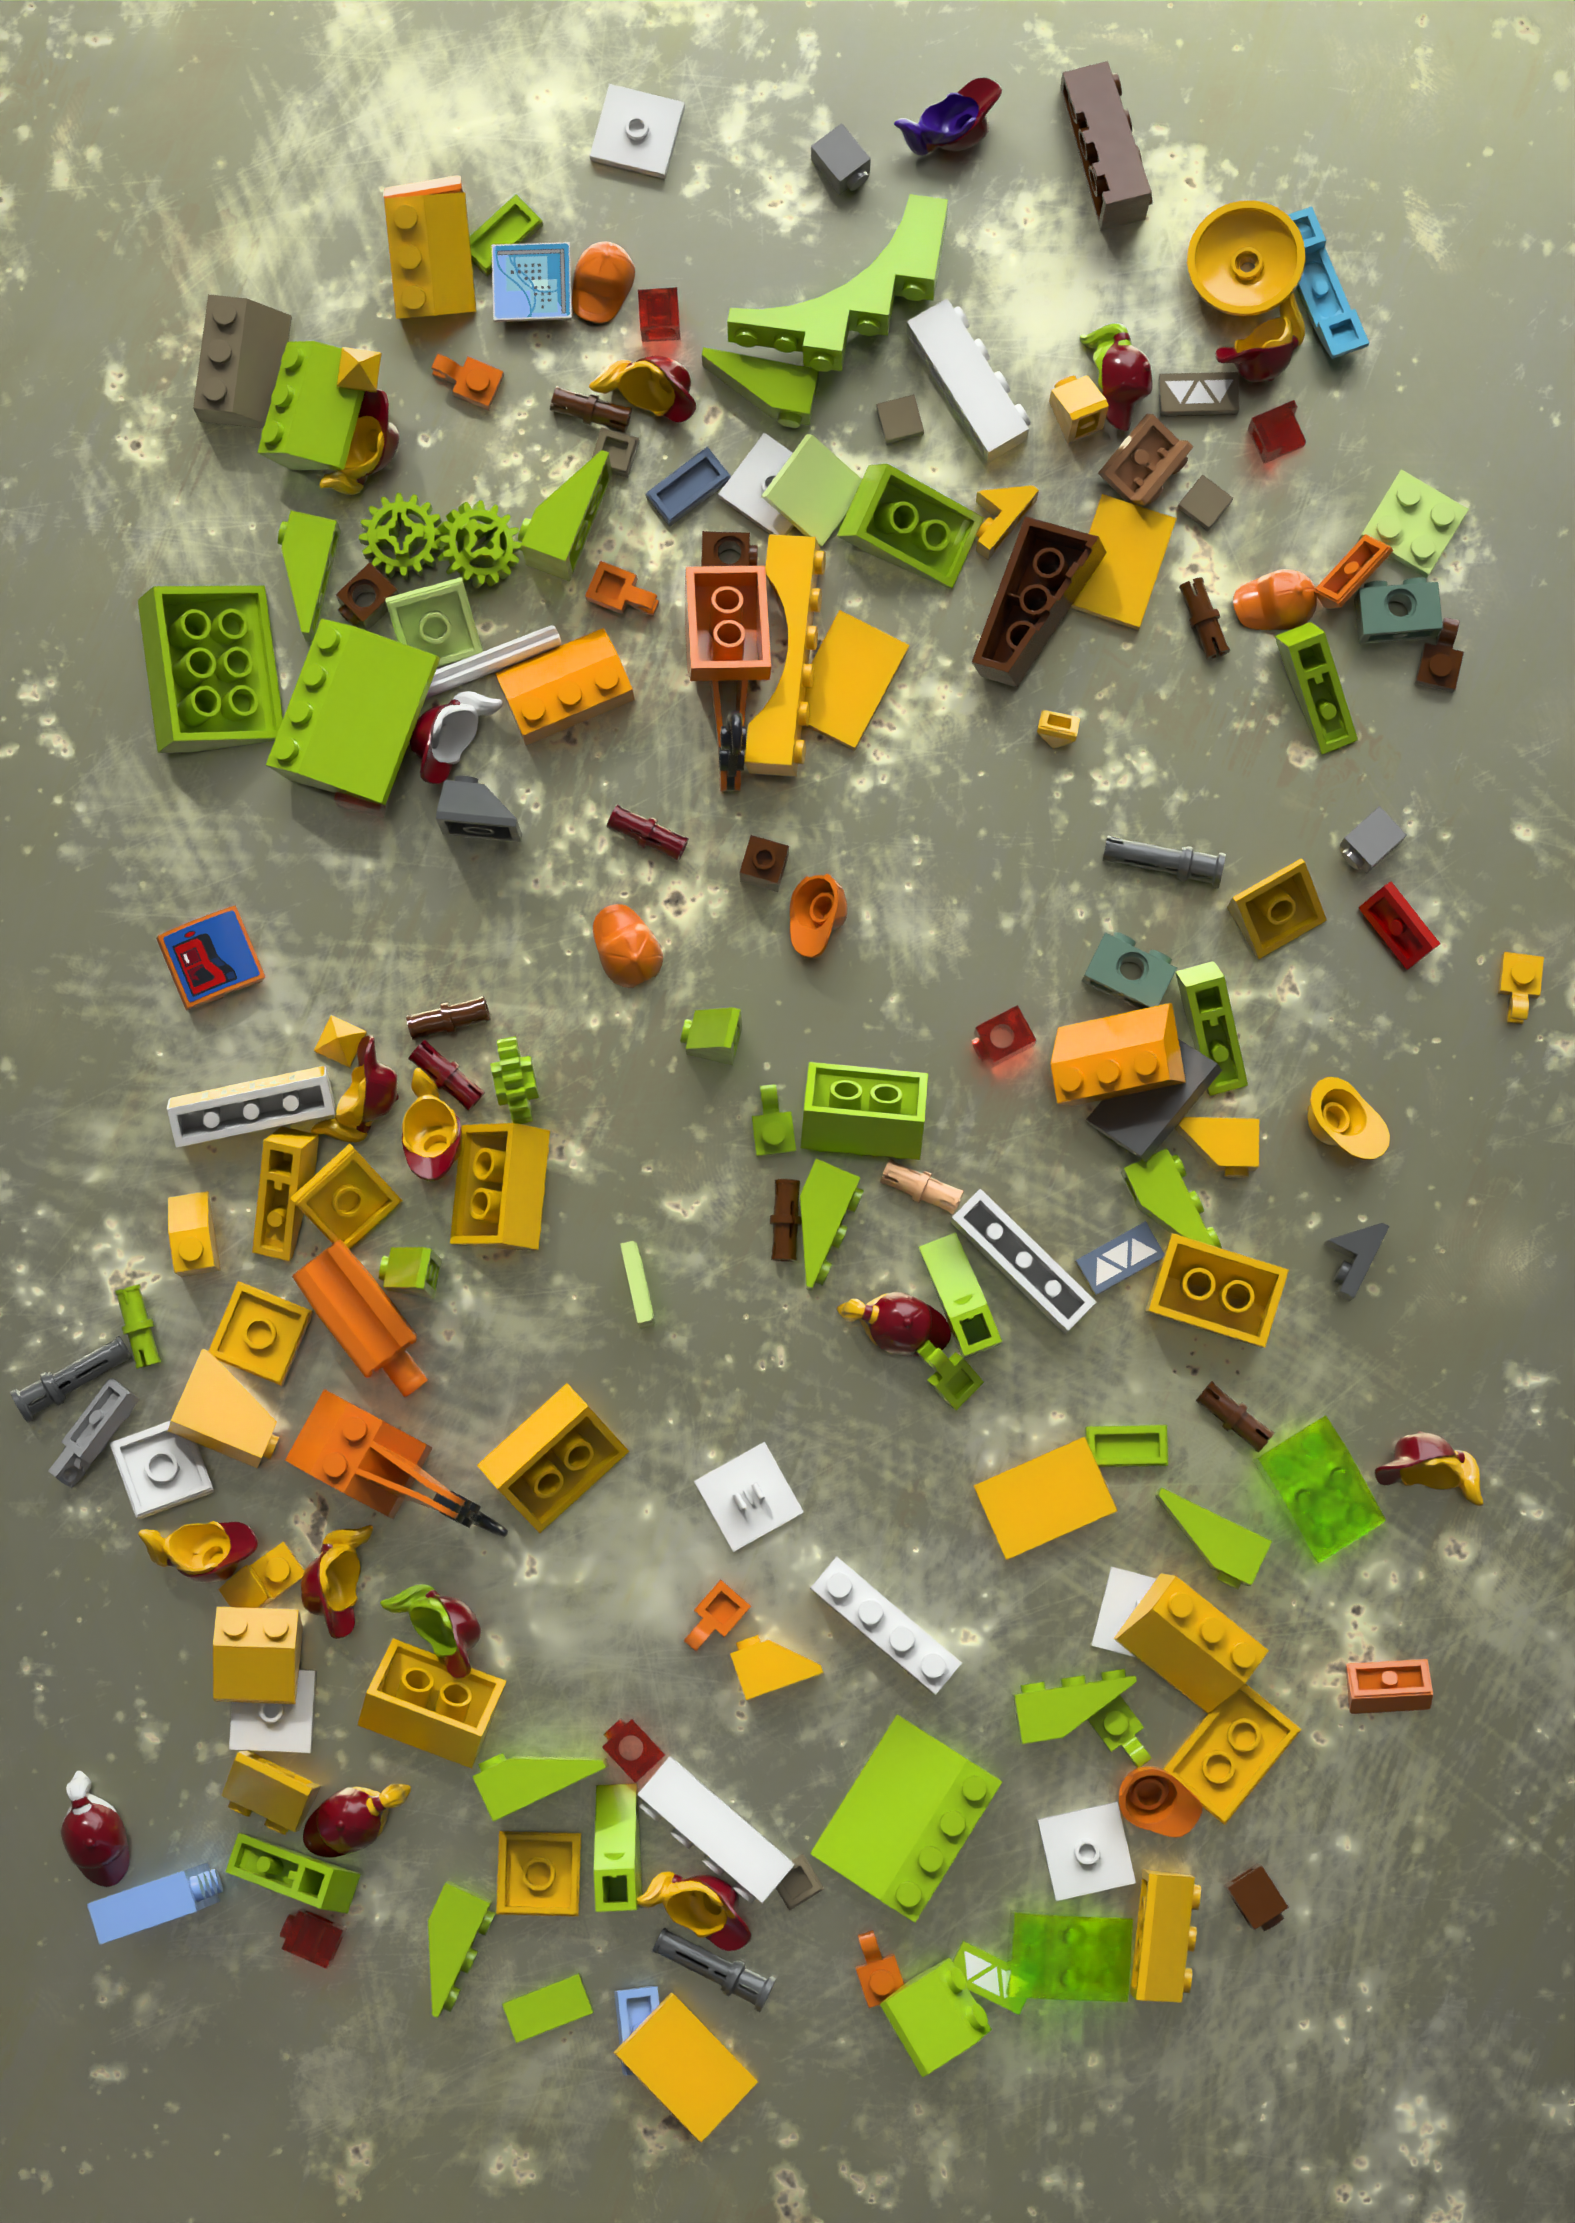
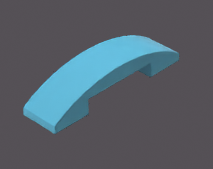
[1288,206,1369,359]

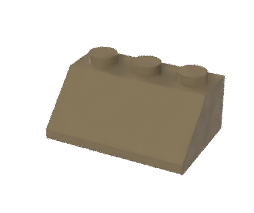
[193,294,292,429]

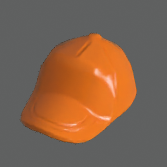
[572,242,635,323]
[1233,569,1317,630]
[790,874,848,958]
[593,904,663,988]
[1119,1766,1203,1838]

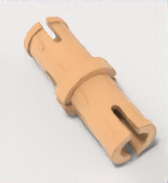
[880,1159,964,1215]

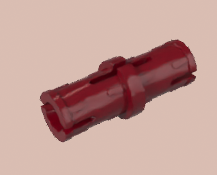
[606,804,689,861]
[408,1040,485,1111]

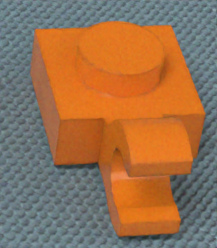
[431,354,504,411]
[585,561,659,616]
[684,1580,751,1651]
[855,1930,904,2008]

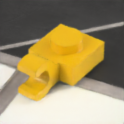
[1498,952,1544,1024]

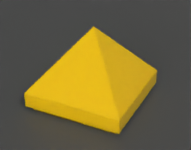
[337,347,381,392]
[1037,710,1080,749]
[314,1015,367,1068]

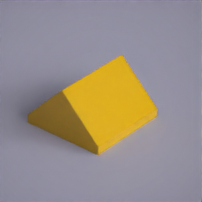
[1227,858,1327,959]

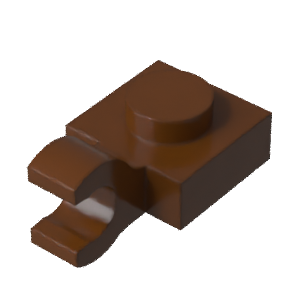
[1415,617,1464,692]

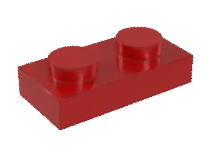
[1358,881,1440,970]

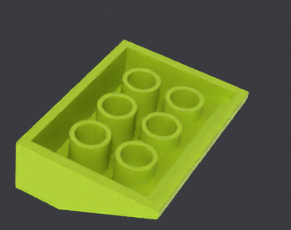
[137,585,283,753]
[266,618,441,806]
[810,1714,1003,1923]

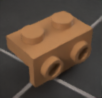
[1098,414,1193,505]

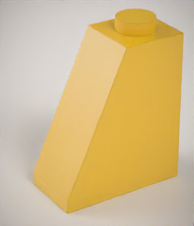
[168,1349,280,1468]

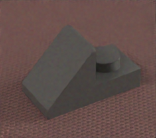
[1324,1223,1390,1301]

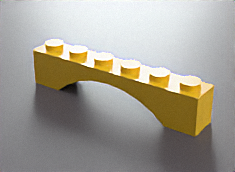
[744,535,826,776]

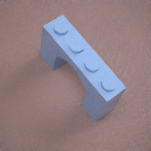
[87,1862,223,1945]

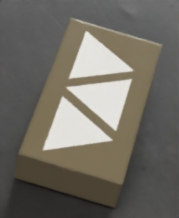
[1159,372,1239,416]

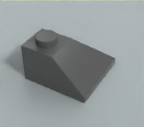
[436,776,522,842]

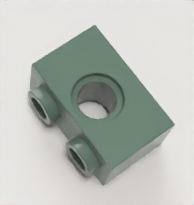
[1354,577,1443,644]
[1082,932,1177,1010]

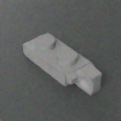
[49,1378,140,1488]

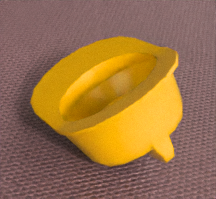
[1307,1077,1390,1160]

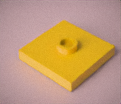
[290,1144,403,1250]
[209,1281,314,1386]
[496,1831,582,1917]

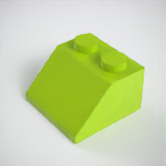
[880,1957,992,2077]

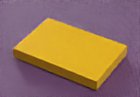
[1070,494,1177,631]
[805,610,909,751]
[973,1436,1118,1560]
[1163,1683,1301,1825]
[613,1993,758,2143]

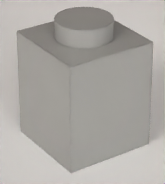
[811,123,871,195]
[1340,806,1406,874]

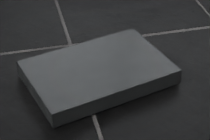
[1086,1039,1222,1162]

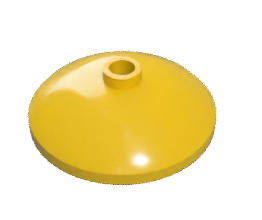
[1187,200,1306,316]

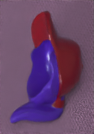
[894,77,1002,156]

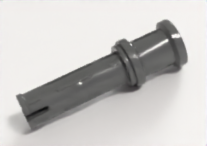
[1103,836,1226,889]
[10,1336,132,1423]
[652,1928,776,2012]

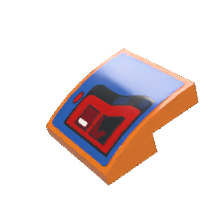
[156,905,265,1011]

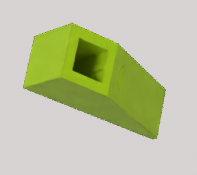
[1121,1148,1222,1248]
[800,1158,864,1291]
[918,1233,1002,1359]
[1013,1669,1137,1744]
[594,1783,643,1912]
[428,1880,496,2018]

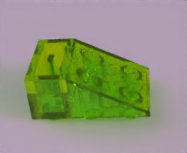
[1252,1415,1386,1564]
[1005,1910,1133,2002]

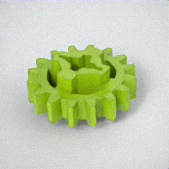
[359,492,444,580]
[435,500,521,588]
[490,1036,539,1124]

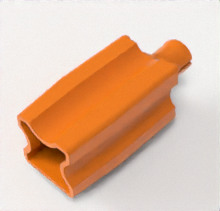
[292,1239,428,1398]

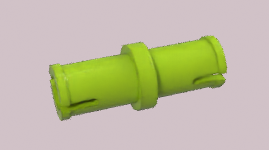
[115,1284,161,1369]

